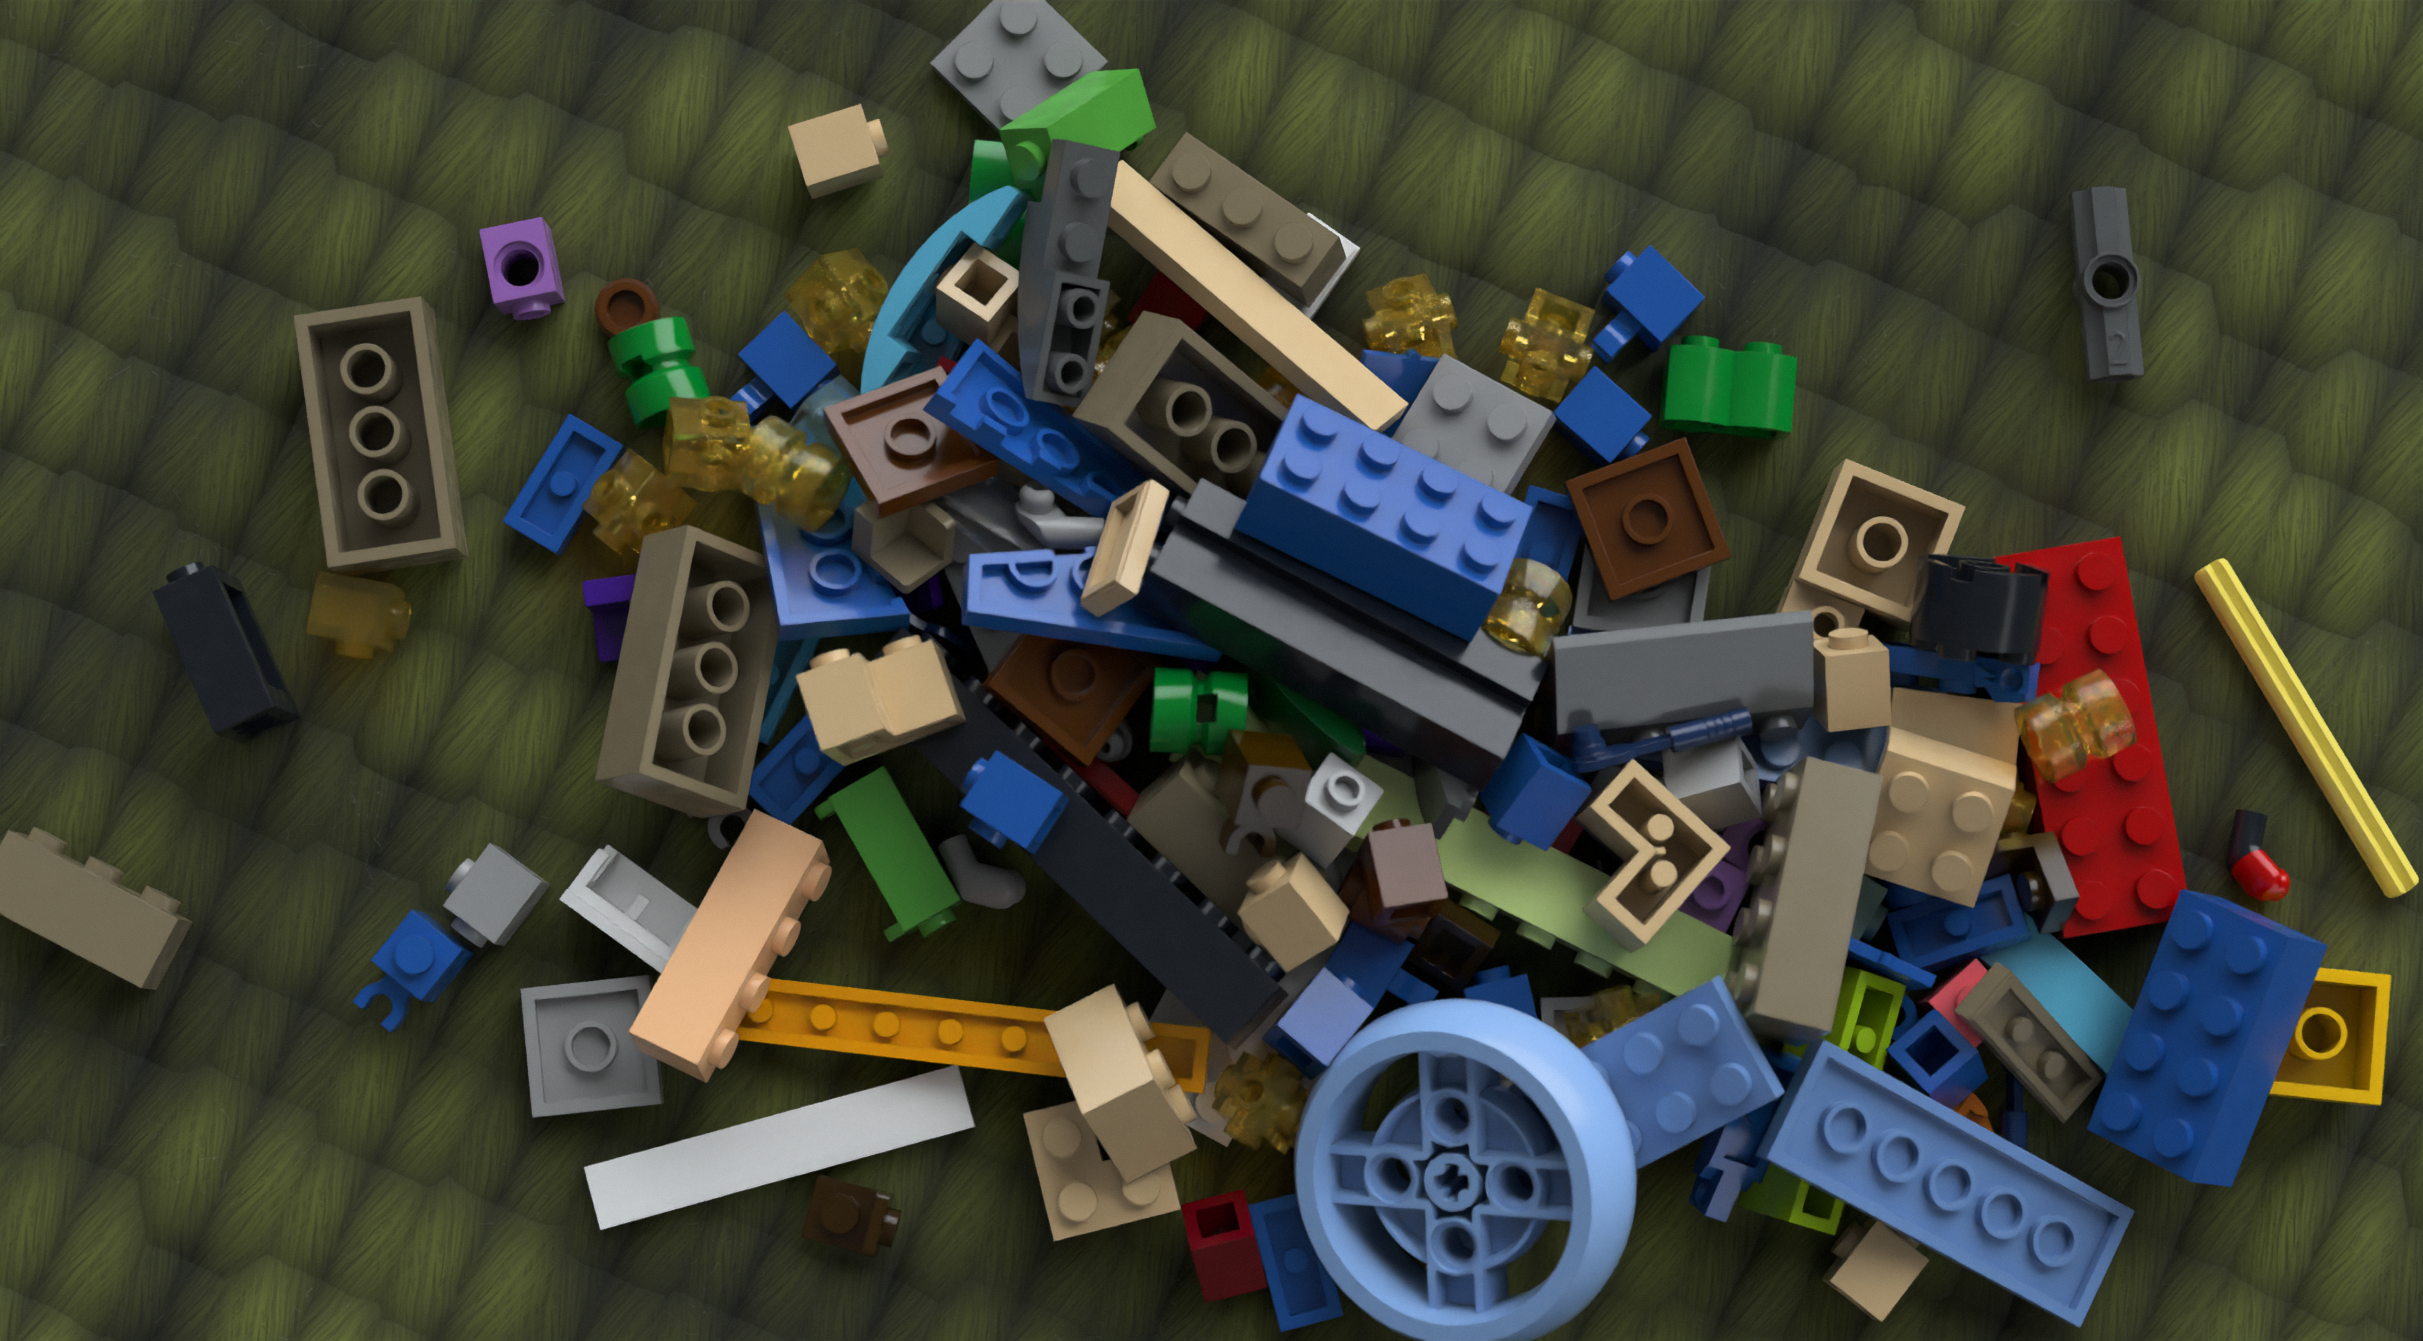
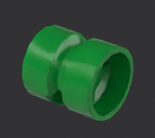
[607,316,713,429]
[1149,667,1248,756]

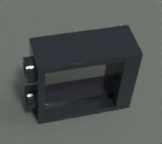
[152,562,301,744]

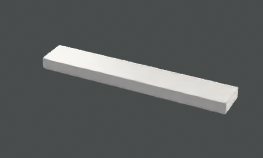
[584,1065,976,1230]

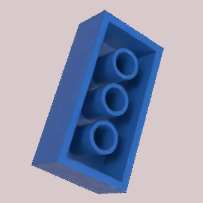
[1234,393,1533,642]
[2087,889,2328,1187]

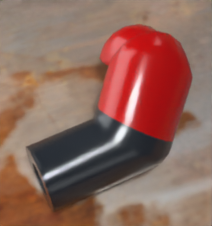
[2226,809,2290,902]

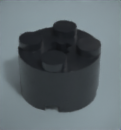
[1909,553,2050,666]

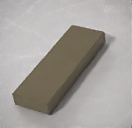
[1954,961,2105,1124]

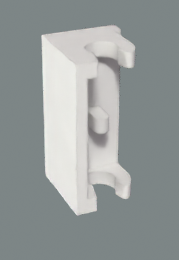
[559,845,698,973]

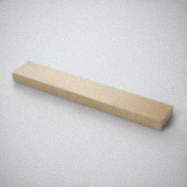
[1107,160,1409,433]

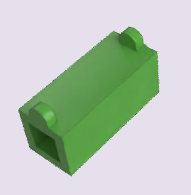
[999,68,1156,203]
[814,766,964,943]

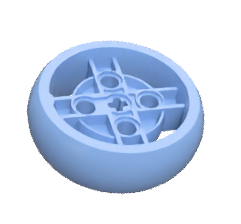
[1294,999,1637,1341]

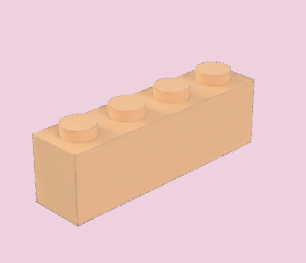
[629,809,832,1083]

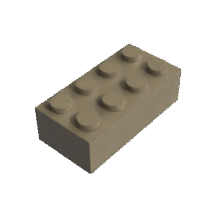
[294,296,468,577]
[1072,311,1288,501]
[595,525,778,818]
[1724,756,1883,1047]

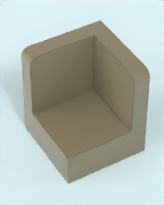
[851,500,956,594]

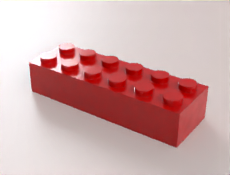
[1993,536,2187,940]

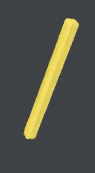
[2195,558,2419,898]

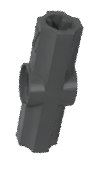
[2068,186,2144,384]

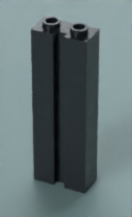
[1133,478,1549,792]

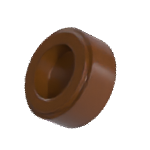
[595,278,660,339]

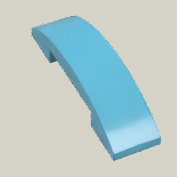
[860,185,1034,395]
[1974,912,2133,1079]

